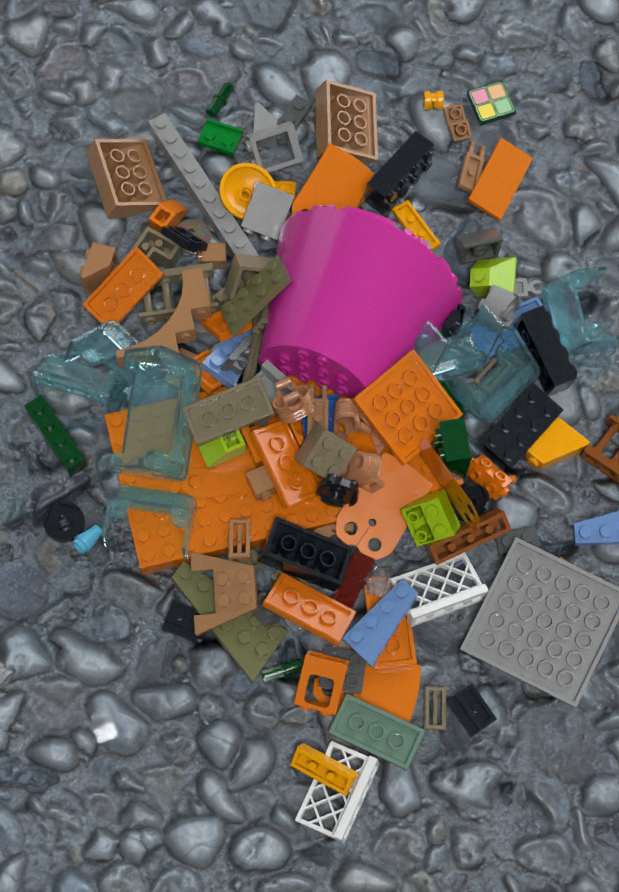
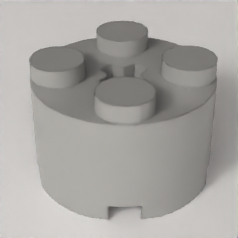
[478,285,521,332]

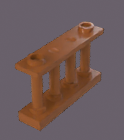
[581,414,619,484]

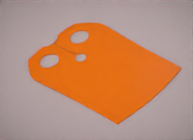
[292,143,374,215]
[420,436,480,532]
[178,438,256,499]
[336,452,433,561]
[313,645,421,722]

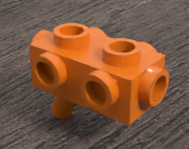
[467,454,516,501]

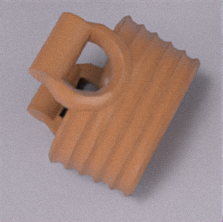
[272,376,316,424]
[333,398,371,441]
[341,451,385,493]

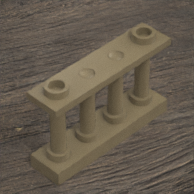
[139,263,219,325]

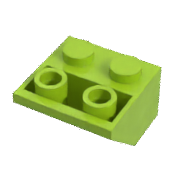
[198,430,246,469]
[401,489,460,547]

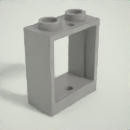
[245,121,304,173]

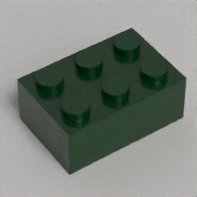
[431,418,472,480]

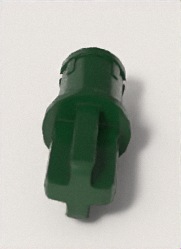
[206,82,234,118]
[261,658,303,682]

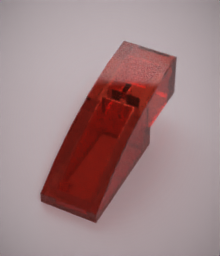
[334,551,375,609]

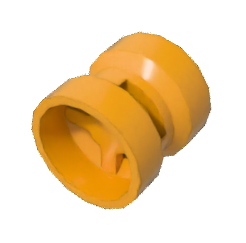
[423,91,444,110]

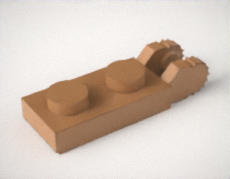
[456,141,486,193]
[307,385,328,436]

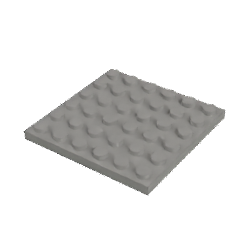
[460,537,619,708]

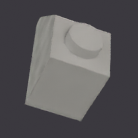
[254,103,281,147]

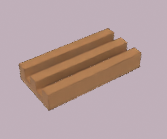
[228,519,251,561]

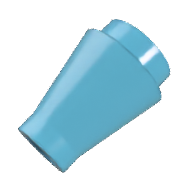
[72,524,103,554]

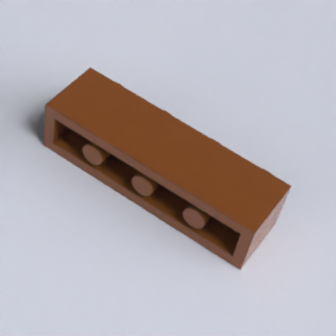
[424,508,512,565]

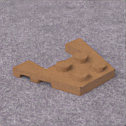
[190,552,258,636]

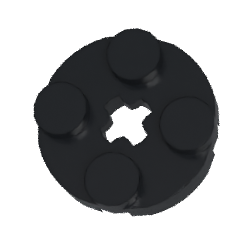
[316,474,359,508]
[448,480,490,521]
[43,501,85,543]

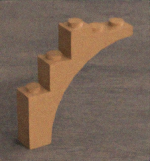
[115,267,212,369]

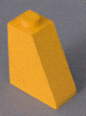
[525,417,590,471]

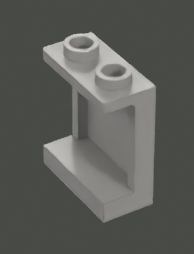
[239,181,294,242]
[252,360,297,427]

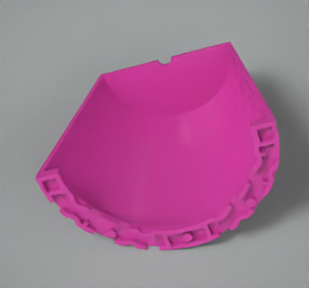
[258,205,463,398]

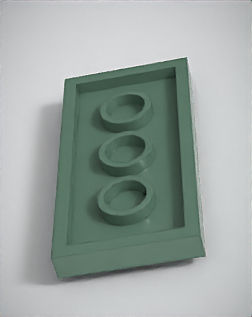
[328,694,425,771]

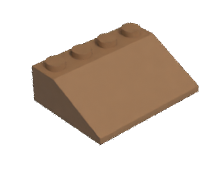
[315,79,378,162]
[86,139,167,218]

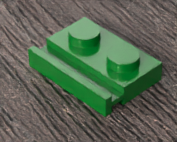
[198,118,243,157]

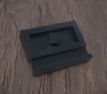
[161,226,208,253]
[440,303,466,345]
[162,601,206,645]
[446,683,497,737]

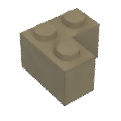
[129,226,182,268]

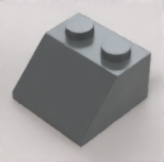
[454,228,503,265]

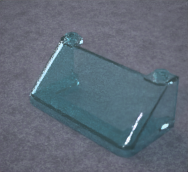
[107,345,202,481]

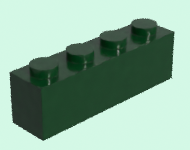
[24,395,88,477]

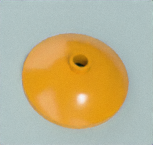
[219,163,276,219]

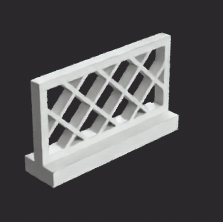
[390,552,489,628]
[295,741,380,844]

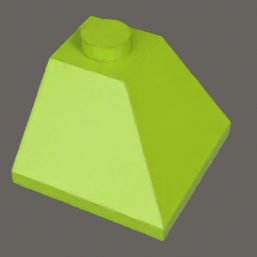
[470,257,517,297]

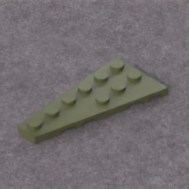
[171,561,288,683]

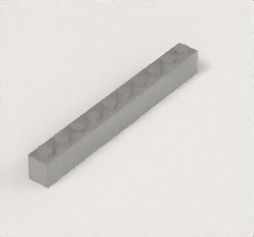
[148,113,259,260]

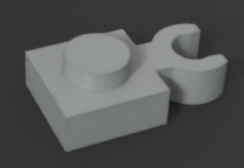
[515,278,542,300]

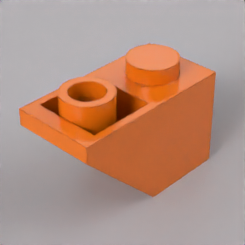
[148,199,188,233]

